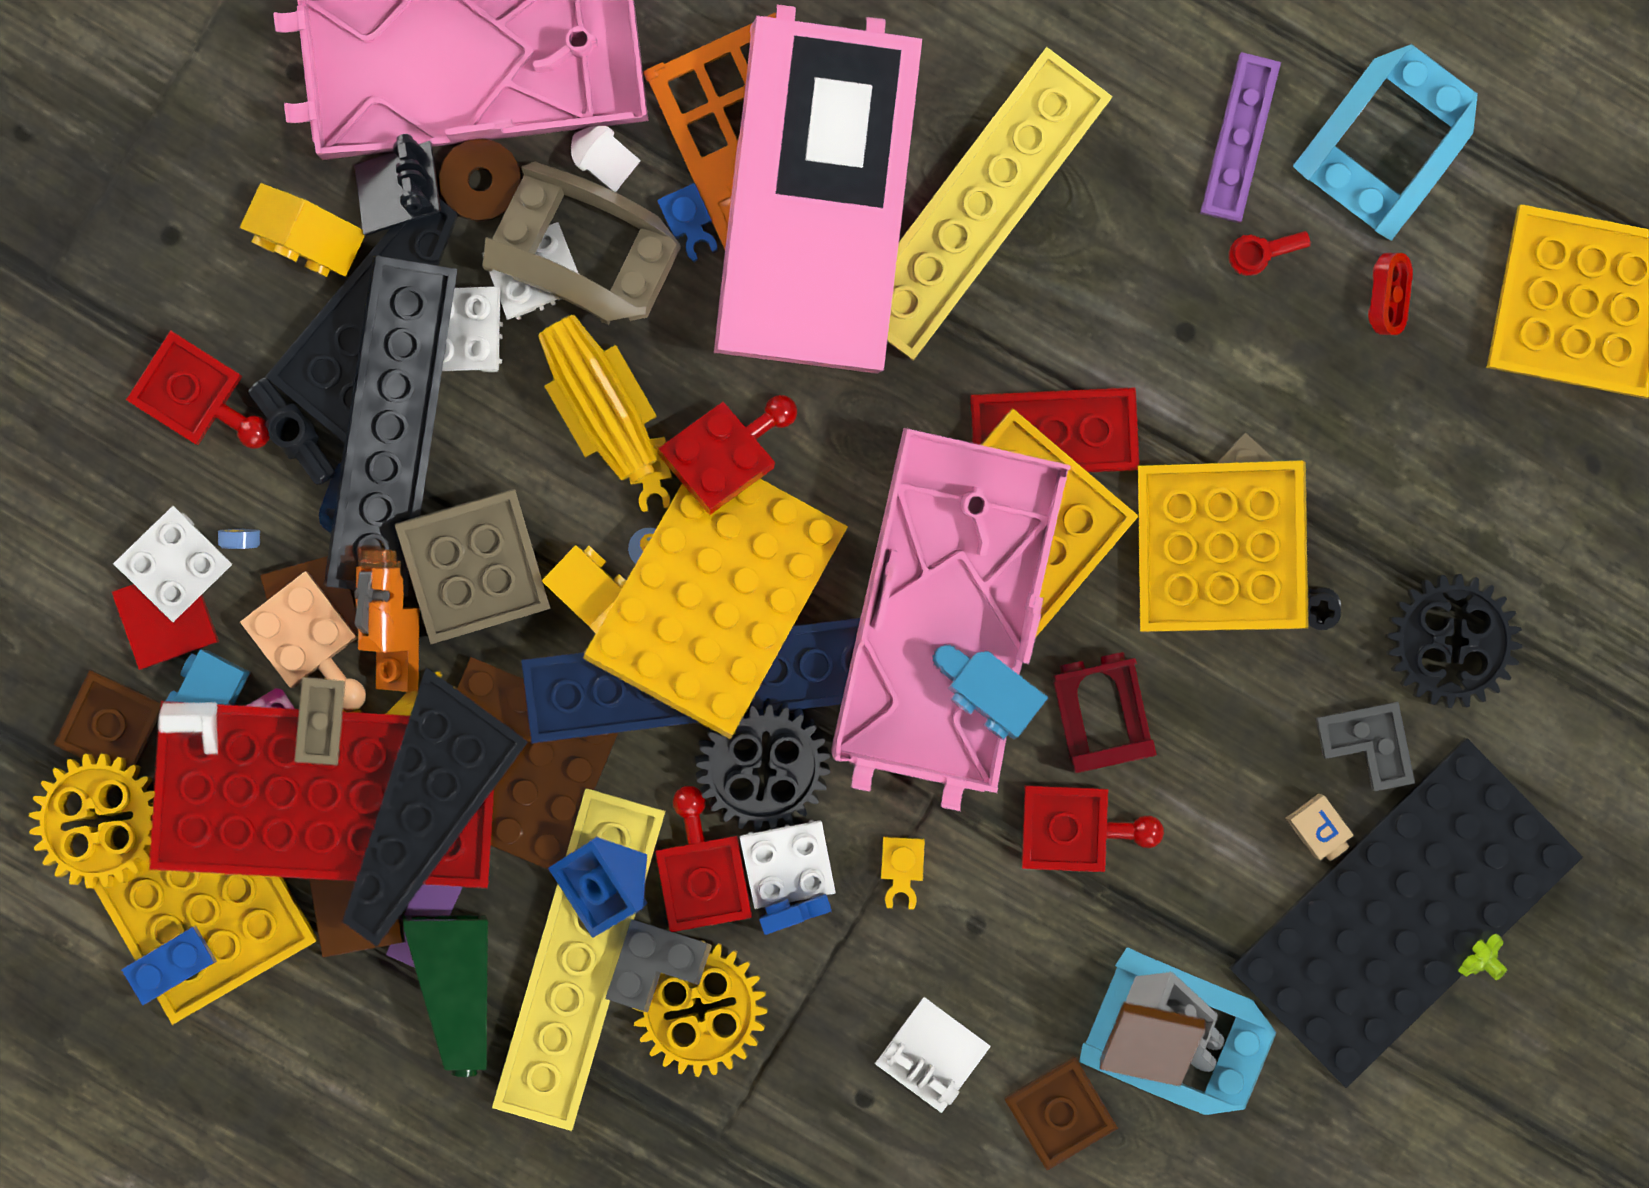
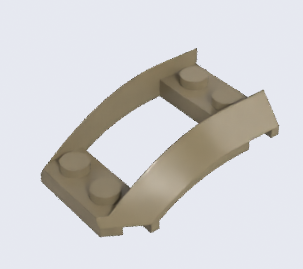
[482,161,681,325]

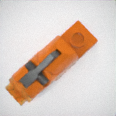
[355,549,419,692]

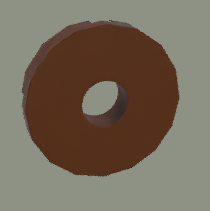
[439,138,522,222]

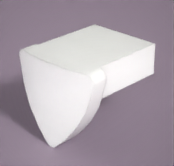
[571,126,641,192]
[159,703,218,754]

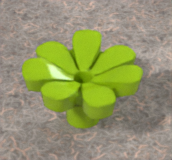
[1458,934,1507,980]

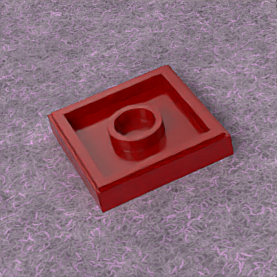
[112,584,219,670]

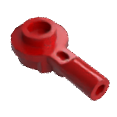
[1228,231,1311,276]

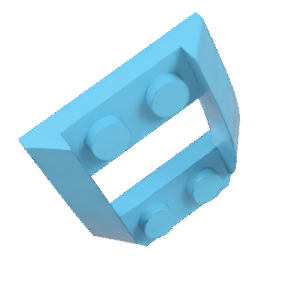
[1293,44,1477,241]
[1079,947,1277,1115]

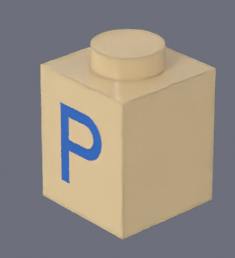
[1286,794,1354,861]

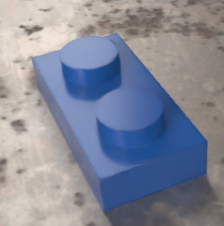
[122,926,217,1005]

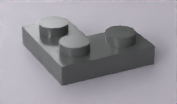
[1315,702,1415,791]
[605,919,712,1013]

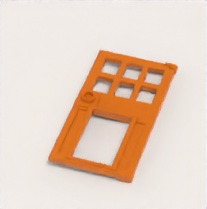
[643,13,776,249]

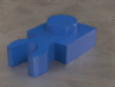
[657,183,718,262]
[759,894,832,935]

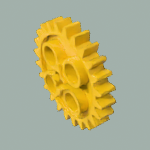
[29,753,154,889]
[632,940,768,1077]

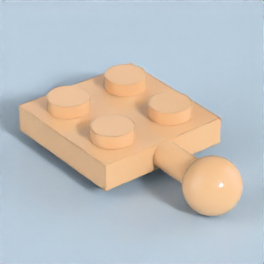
[240,571,366,712]

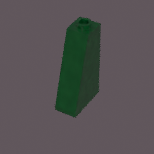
[402,915,488,1077]

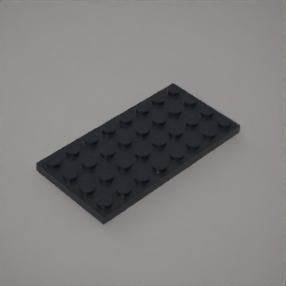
[1229,738,1583,1088]

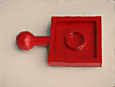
[126,330,270,449]
[658,395,798,516]
[1021,785,1164,872]
[655,786,752,932]

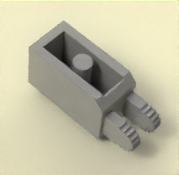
[1125,972,1225,1072]

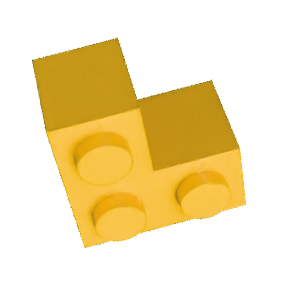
[240,183,364,277]

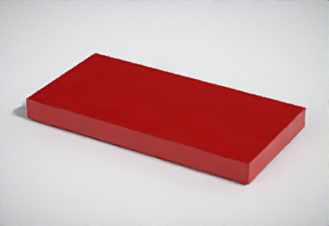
[970,387,1139,473]

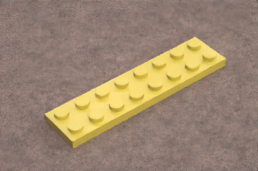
[887,47,1113,361]
[492,788,666,1131]

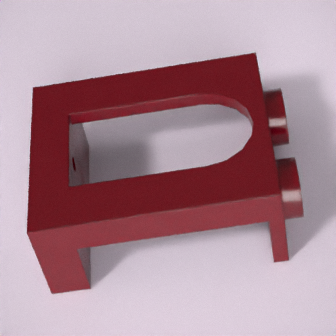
[1052,652,1157,773]

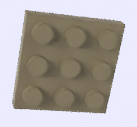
[394,489,550,644]

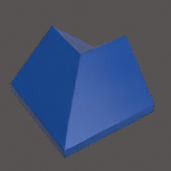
[548,837,647,938]

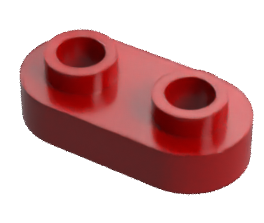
[1368,253,1413,335]

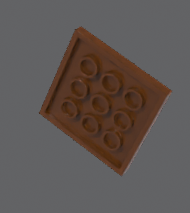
[457,657,619,870]

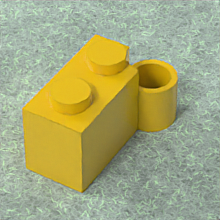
[542,545,626,633]

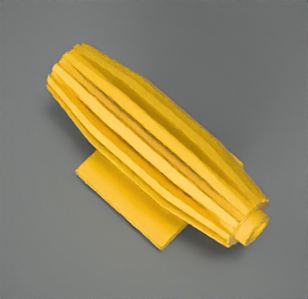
[538,315,657,484]

